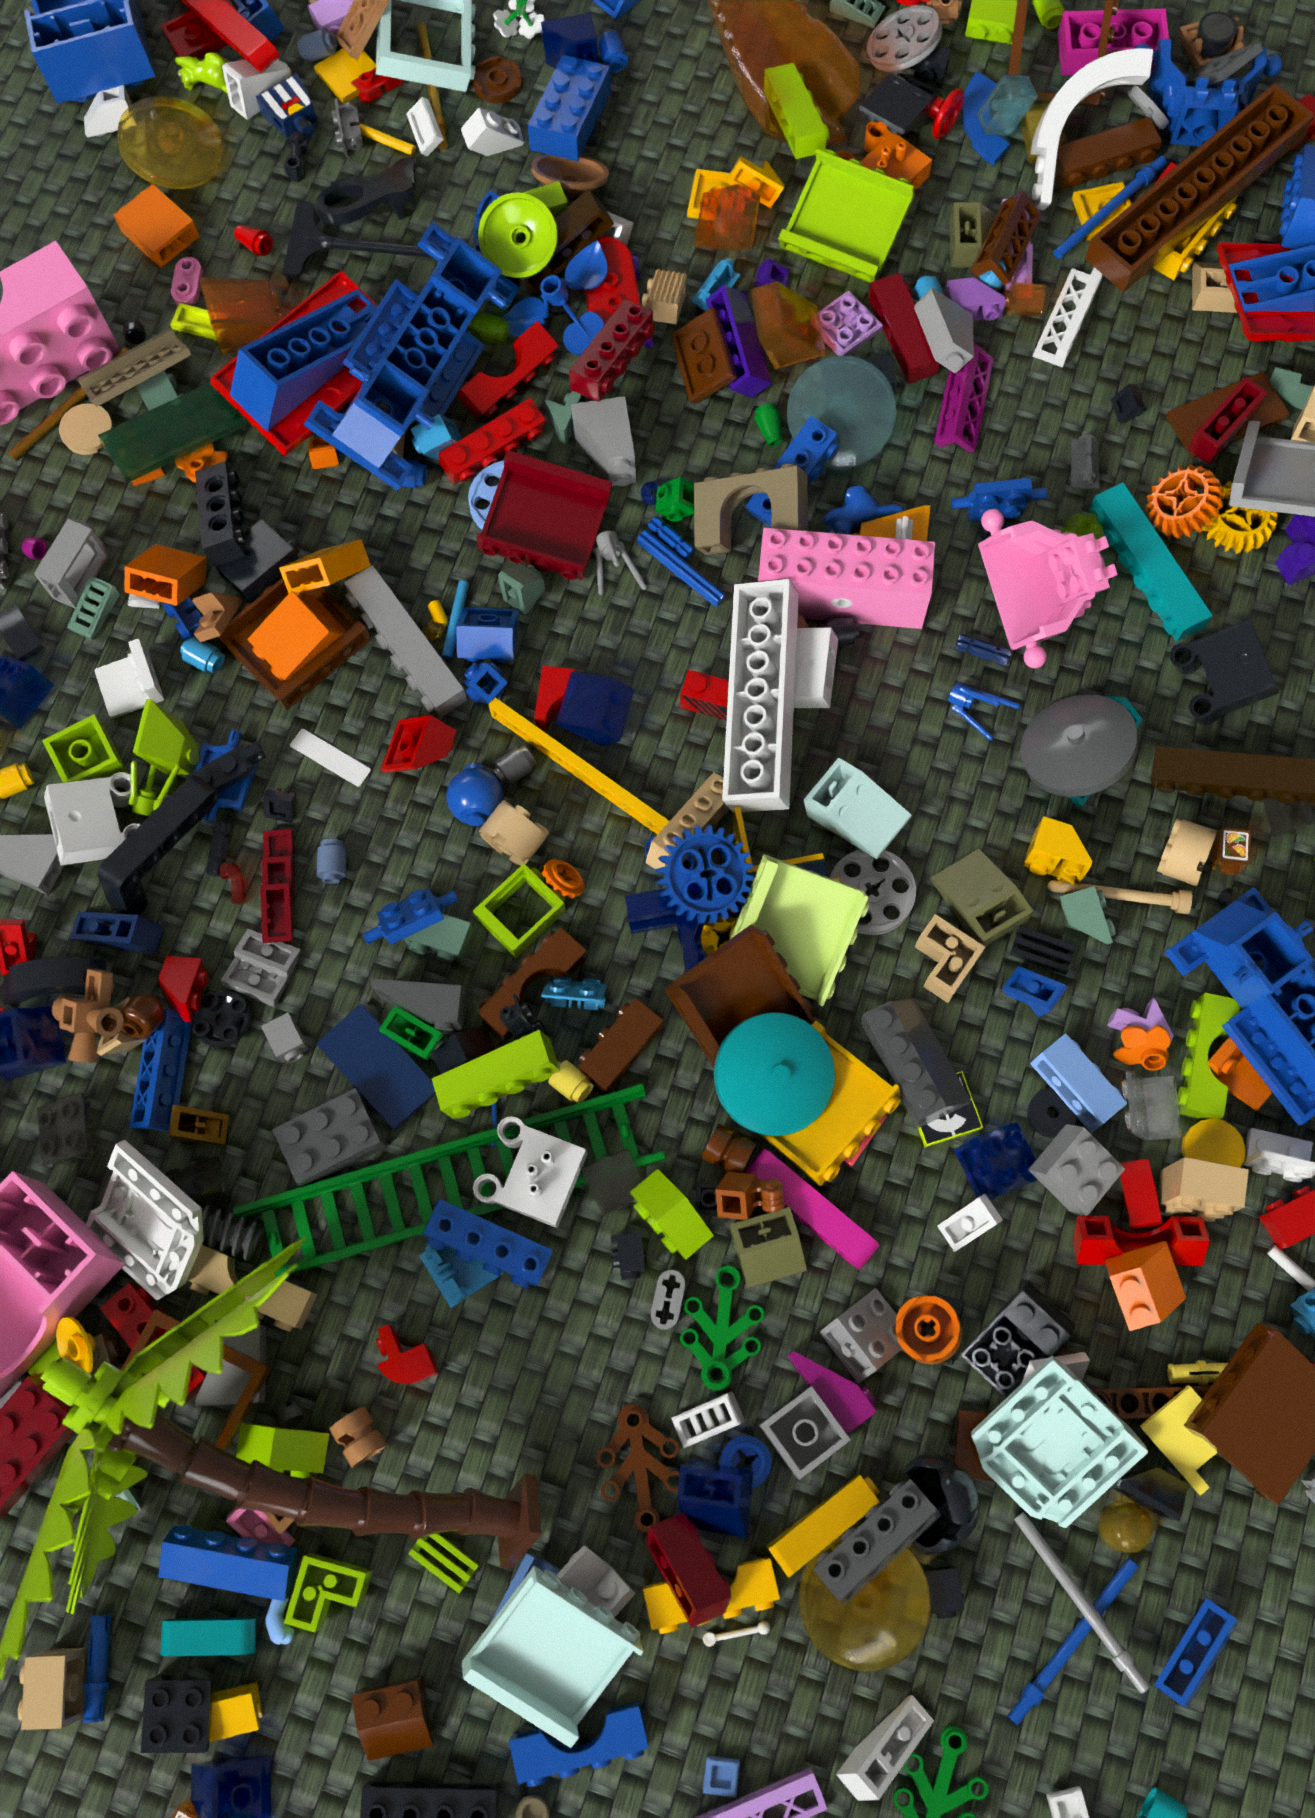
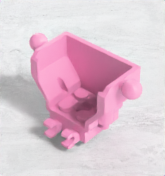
[978,509,1118,668]

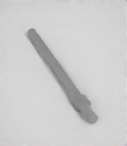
[1014,1512,1151,1694]

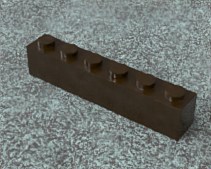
[1151,746,1315,806]

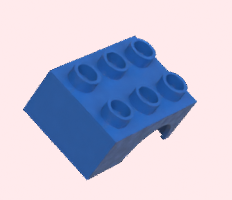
[24,0,155,104]

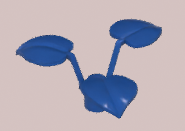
[499,241,608,356]

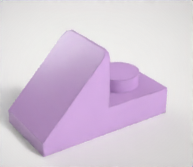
[1107,998,1173,1042]

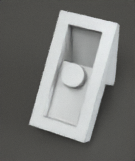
[937,1194,1003,1252]

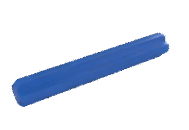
[637,530,725,606]

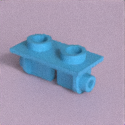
[691,258,741,311]

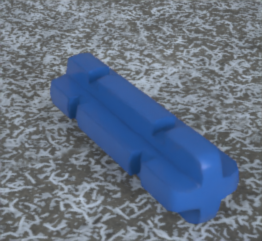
[648,516,695,559]

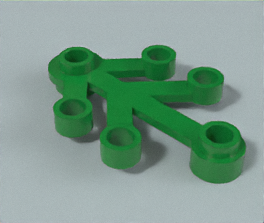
[680,1266,764,1391]
[892,1724,988,1818]

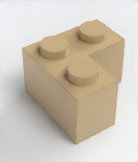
[915,914,985,1003]

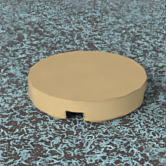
[59,403,114,455]

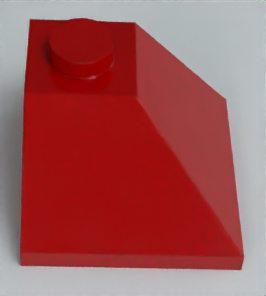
[380,715,457,773]

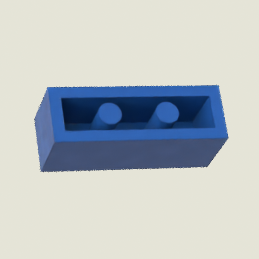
[1154,1598,1239,1709]

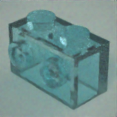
[976,74,1038,136]

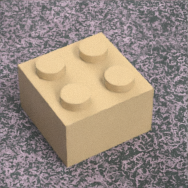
[18,1648,87,1730]

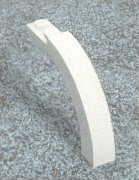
[1030,48,1153,210]

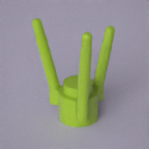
[128,761,180,816]

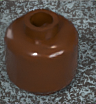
[120,994,164,1039]

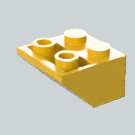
[1023,816,1093,884]

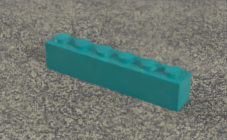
[1089,483,1213,642]

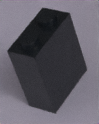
[215,519,300,603]

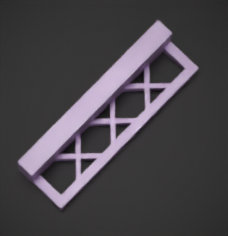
[695,1767,828,1818]

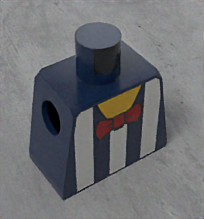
[256,73,317,138]

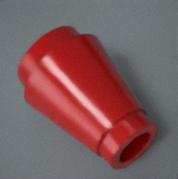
[234,225,273,256]

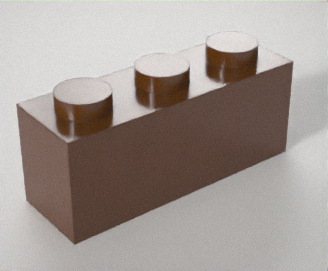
[578,998,664,1094]

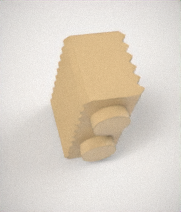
[642,269,687,325]

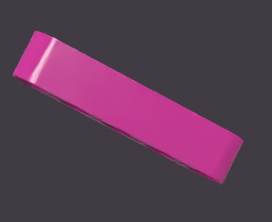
[743,1148,880,1270]

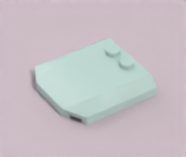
[971,1356,1148,1528]

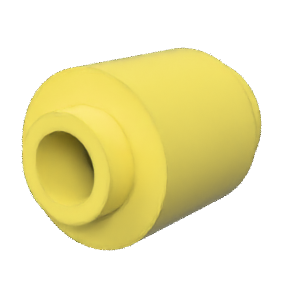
[548,1060,593,1103]

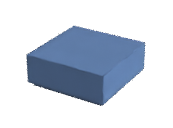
[703,1755,740,1798]

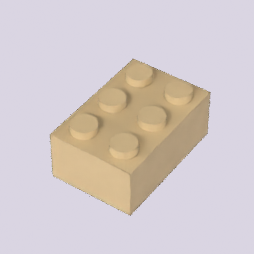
[1157,1157,1249,1222]

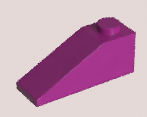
[787,1351,877,1434]

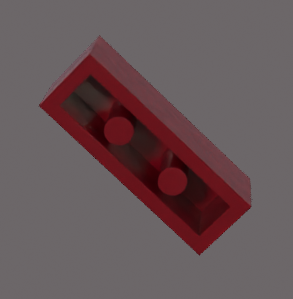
[1187,376,1268,465]
[645,1512,732,1628]

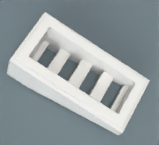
[671,1391,745,1448]

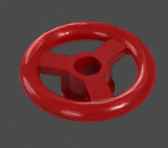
[929,88,964,140]

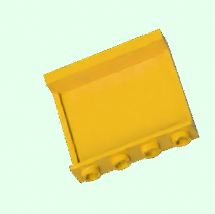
[759,1021,901,1186]

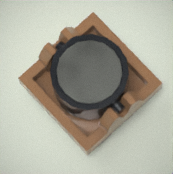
[1177,11,1244,70]

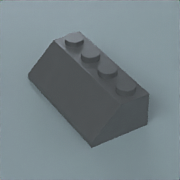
[861,998,971,1129]

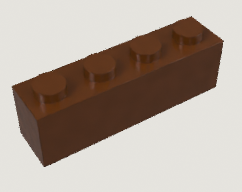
[1054,117,1162,189]

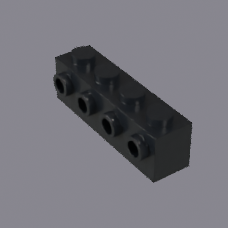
[360,1781,500,1818]

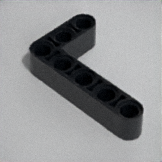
[97,775,220,915]

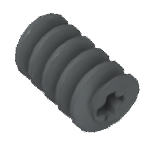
[202,1204,265,1261]

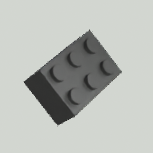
[272,1088,386,1187]

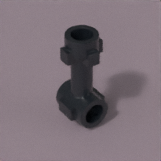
[284,132,308,182]

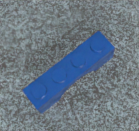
[509,1700,649,1787]

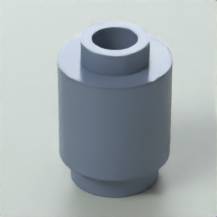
[298,28,337,62]
[316,839,347,884]

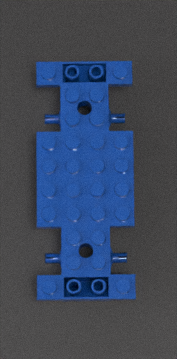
[303,222,519,491]
[1165,887,1315,1126]

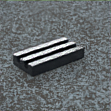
[1009,926,1076,975]

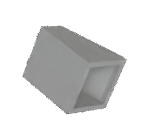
[571,396,636,486]

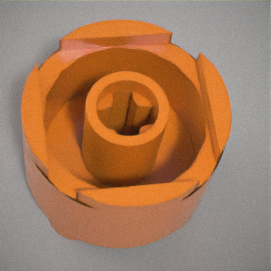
[895,1296,963,1365]

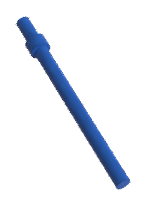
[1054,156,1167,259]
[1007,1558,1138,1726]

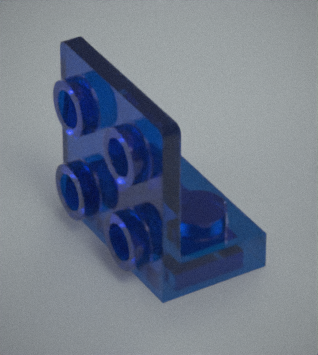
[0,655,54,729]
[954,1122,1038,1201]

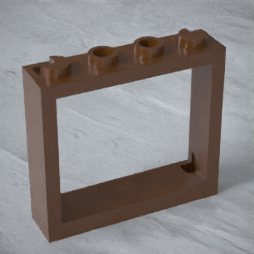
[1004,0,1119,107]
[121,1309,272,1452]

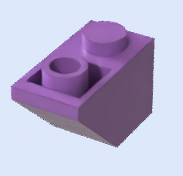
[945,277,1006,321]

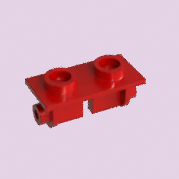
[351,68,403,104]

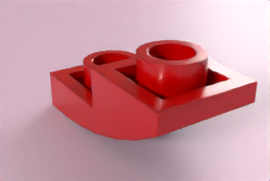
[1119,1159,1162,1229]

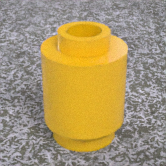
[0,763,35,799]

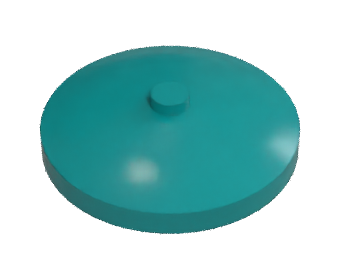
[714,1013,835,1136]

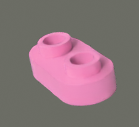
[171,257,204,306]

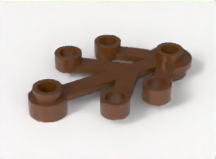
[597,1404,684,1533]

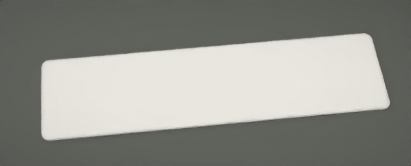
[290,729,371,787]

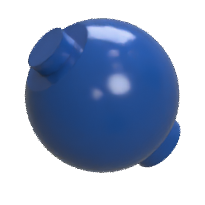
[446,763,504,826]

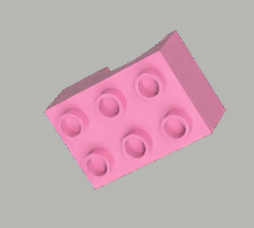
[0,241,121,425]
[0,1171,125,1398]

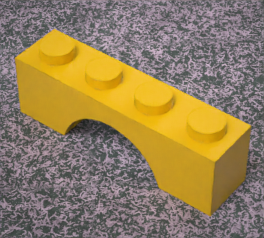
[643,1557,780,1634]

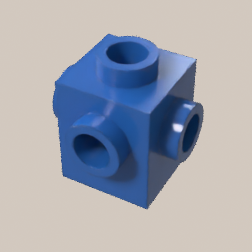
[462,662,508,703]

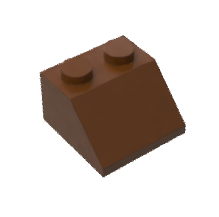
[352,1676,434,1761]

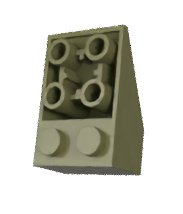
[930,849,1034,946]

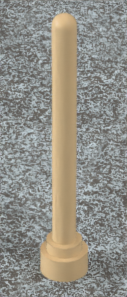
[1047,880,1192,914]

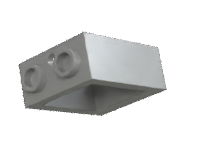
[34,519,110,608]

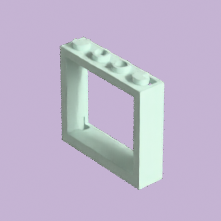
[376,0,475,92]

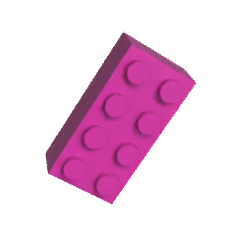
[1057,8,1169,76]

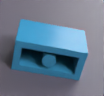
[411,414,462,461]

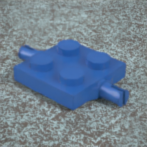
[951,478,1047,522]
[194,730,259,824]
[362,888,458,945]

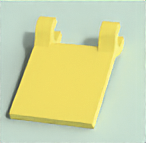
[1140,1385,1217,1496]

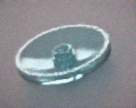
[787,356,896,469]

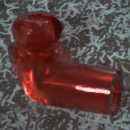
[220,862,246,904]

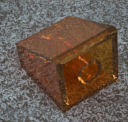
[199,278,283,355]
[751,281,826,369]

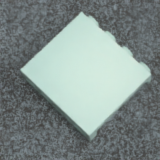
[462,1566,643,1748]

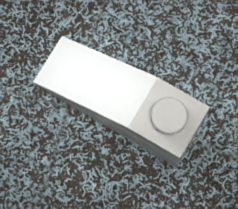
[836,1695,934,1801]

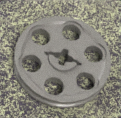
[867,5,943,72]
[830,849,916,935]

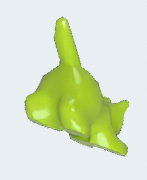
[175,53,229,94]

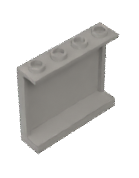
[1229,420,1315,517]

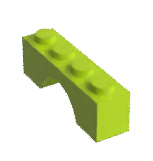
[1177,992,1240,1120]

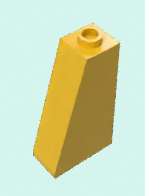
[766,1474,880,1578]

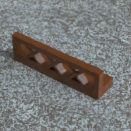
[970,190,1042,285]

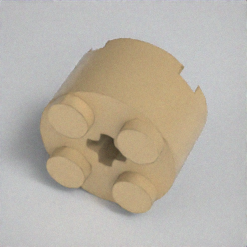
[479,800,549,866]
[1157,818,1217,886]

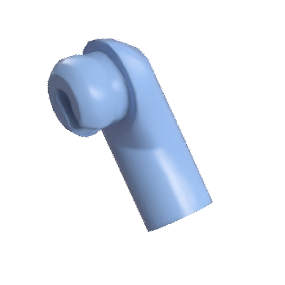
[265,1596,294,1645]

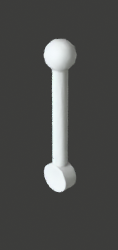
[703,1621,770,1646]

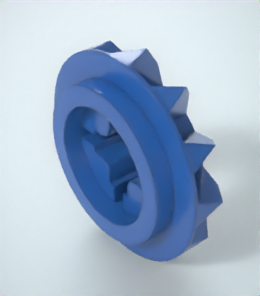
[720,1436,771,1489]

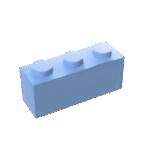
[1030,1033,1128,1133]

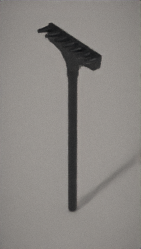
[282,200,483,284]

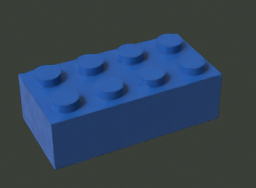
[528,55,611,162]
[1278,144,1315,249]

